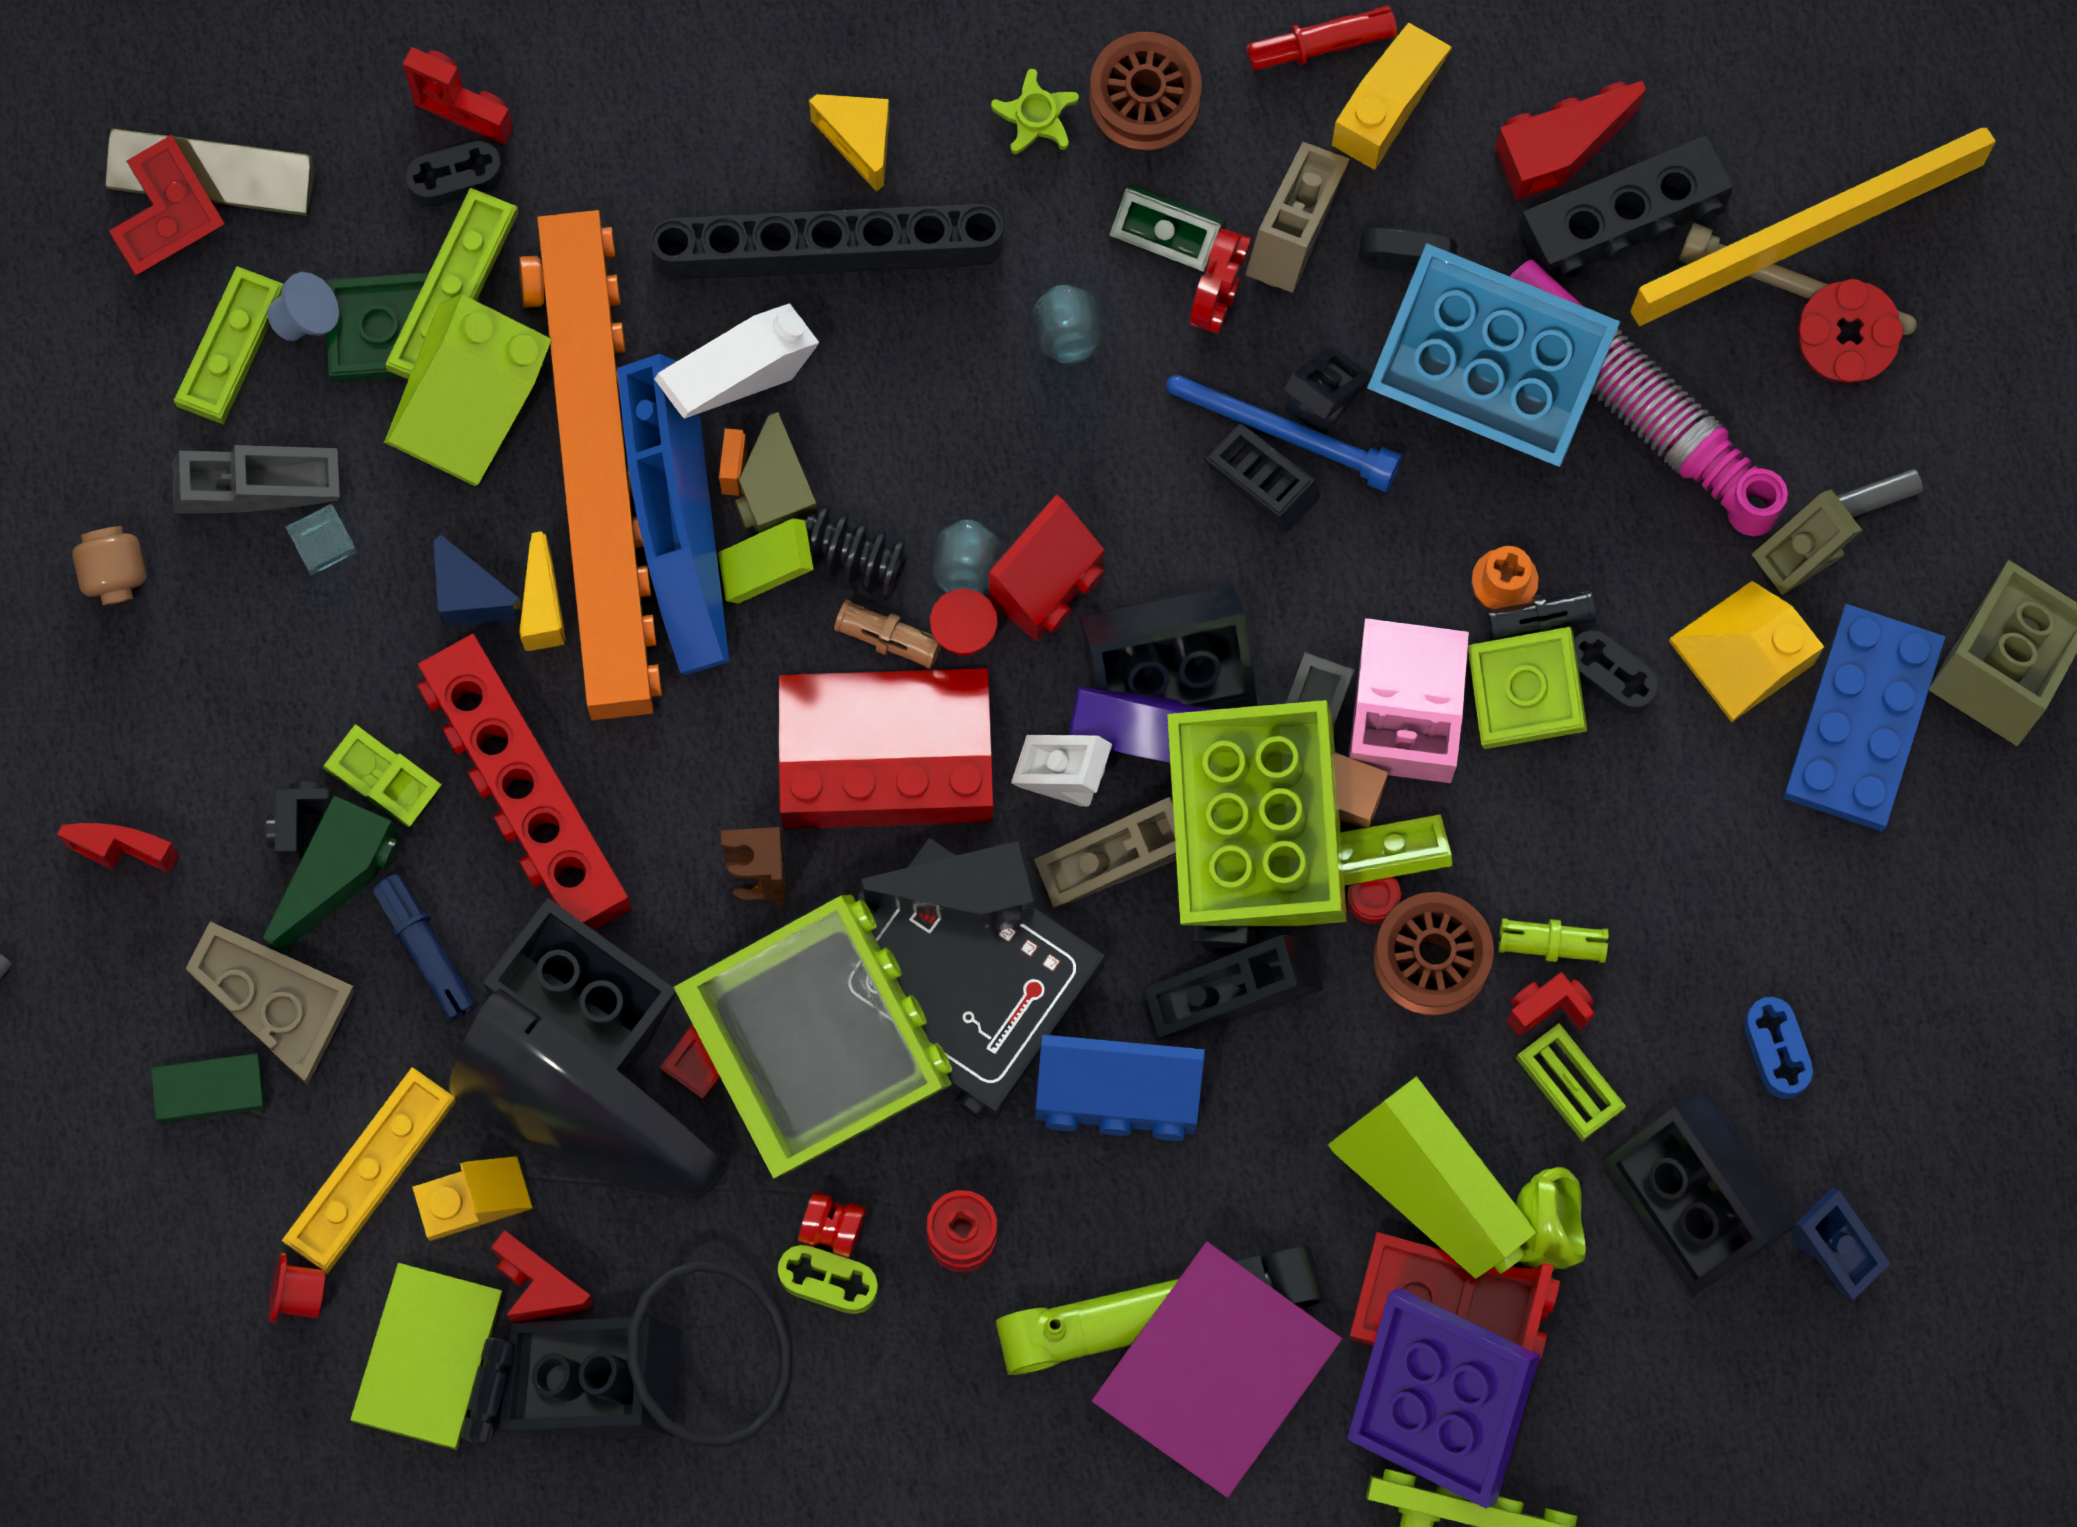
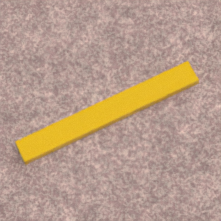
[1630,127,1996,327]

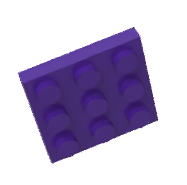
[1347,1288,1540,1509]

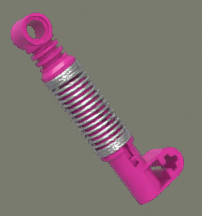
[1509,259,1788,536]

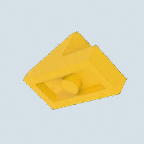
[412,1156,533,1241]

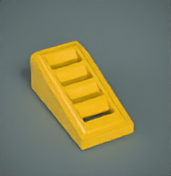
[519,531,566,651]

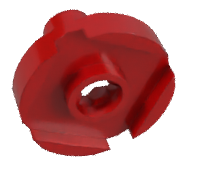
[1189,228,1252,334]
[1798,279,1903,383]

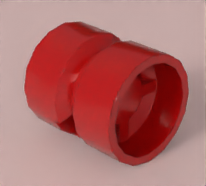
[927,1190,997,1272]

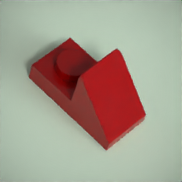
[491,1230,594,1323]

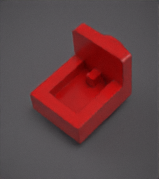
[1506,972,1595,1038]

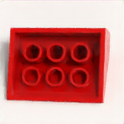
[779,668,993,829]

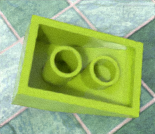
[384,294,552,486]

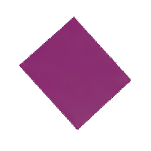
[1091,1241,1342,1498]

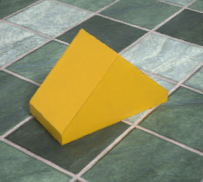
[809,94,890,192]

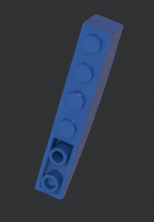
[617,354,729,675]

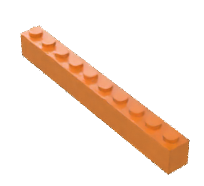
[538,210,662,721]

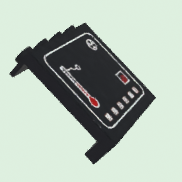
[819,838,1105,1122]

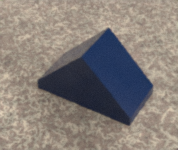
[433,534,522,627]

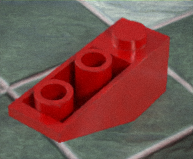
[1495,81,1646,200]

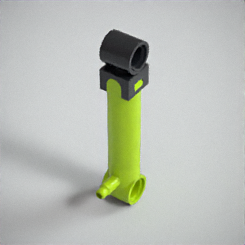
[995,1246,1324,1375]

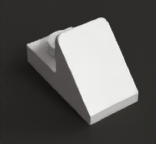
[1011,735,1112,806]

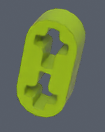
[778,1245,878,1314]

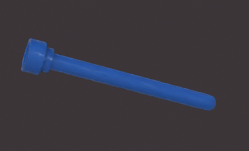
[1166,375,1402,493]

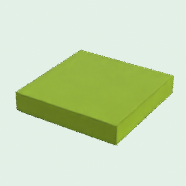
[1468,627,1587,749]

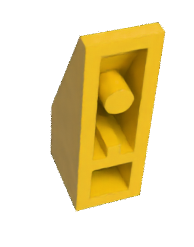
[1331,23,1452,170]

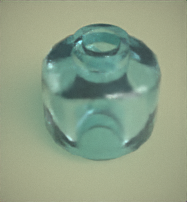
[1032,285,1103,364]
[931,520,1001,594]

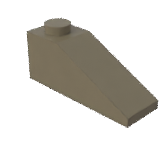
[1245,142,1350,293]
[1034,797,1176,908]

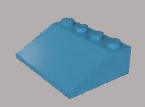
[1367,243,1620,467]

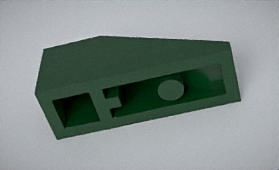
[263,796,400,953]

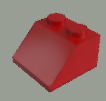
[989,495,1105,641]

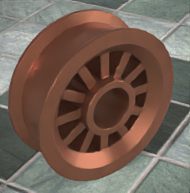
[1089,32,1202,151]
[1373,892,1494,1016]

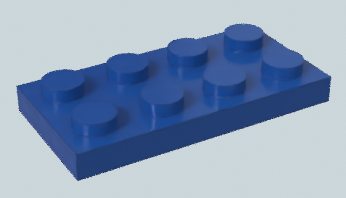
[1782,604,1946,832]

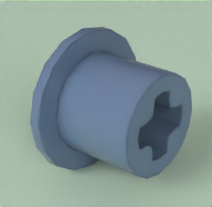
[267,272,339,341]

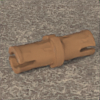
[834,599,941,669]

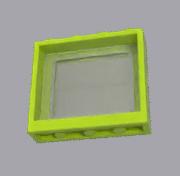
[674,894,952,1179]

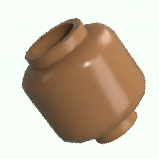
[72,526,147,606]

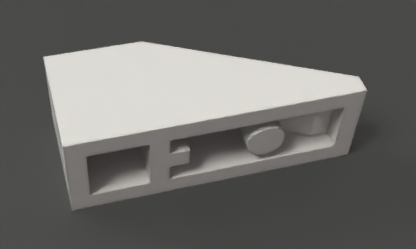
[654,303,819,419]

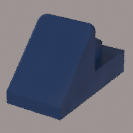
[1791,1187,1890,1300]

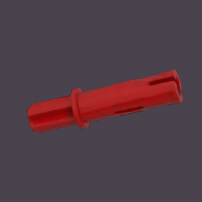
[1247,5,1397,70]

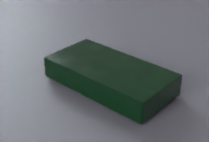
[151,1053,265,1123]

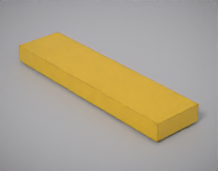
[282,1067,457,1274]

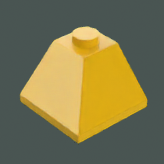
[1669,581,1824,722]

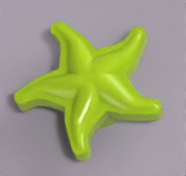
[991,69,1079,155]

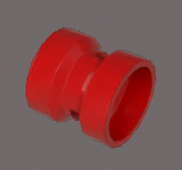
[798,1191,867,1258]

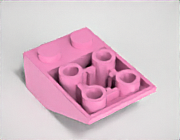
[1348,618,1469,783]

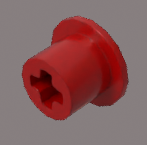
[930,588,998,656]
[268,1253,325,1323]

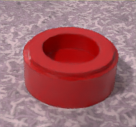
[1347,877,1401,924]

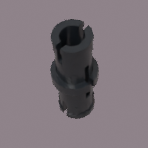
[1487,590,1596,641]

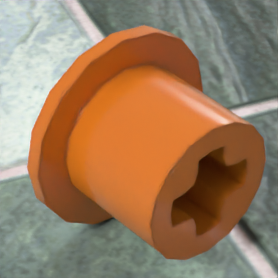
[1471,546,1539,609]

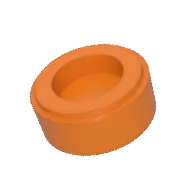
[519,256,544,308]

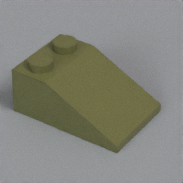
[1928,560,2077,746]

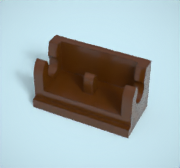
[721,827,787,906]

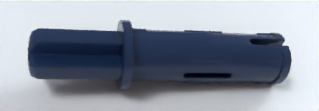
[373,874,478,1022]

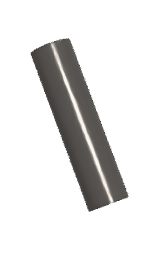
[1837,469,1923,517]

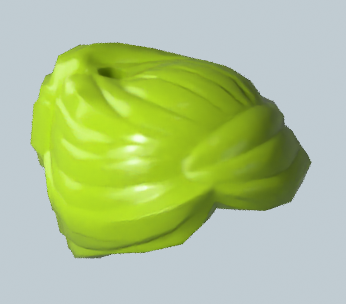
[1516,1167,1586,1271]

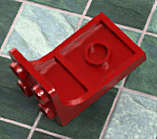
[1349,1232,1560,1366]

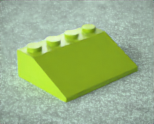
[1167,700,1347,926]

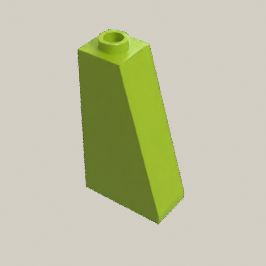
[1328,1076,1537,1279]

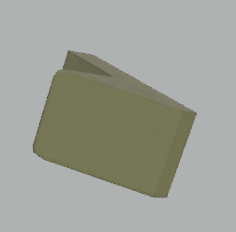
[1752,489,1862,595]

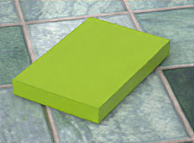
[351,1263,504,1450]

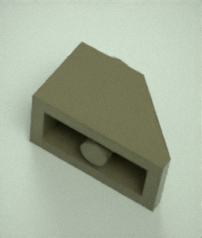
[734,412,817,534]

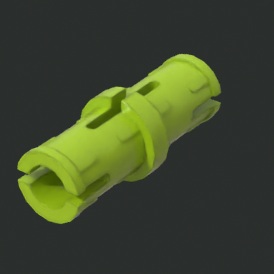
[1498,918,1608,963]

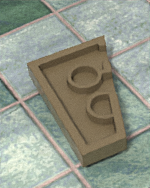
[186,921,356,1085]

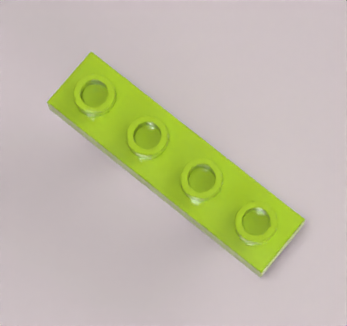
[1366,1468,1578,1527]

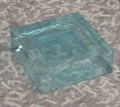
[285,504,357,576]

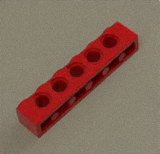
[416,634,632,931]

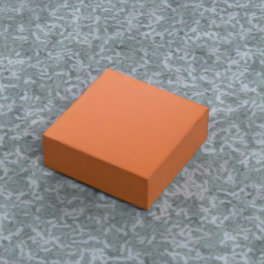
[719,428,748,496]

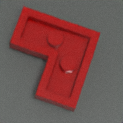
[403,47,514,145]
[108,135,224,275]

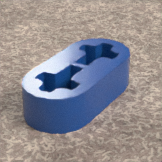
[1744,997,1813,1099]

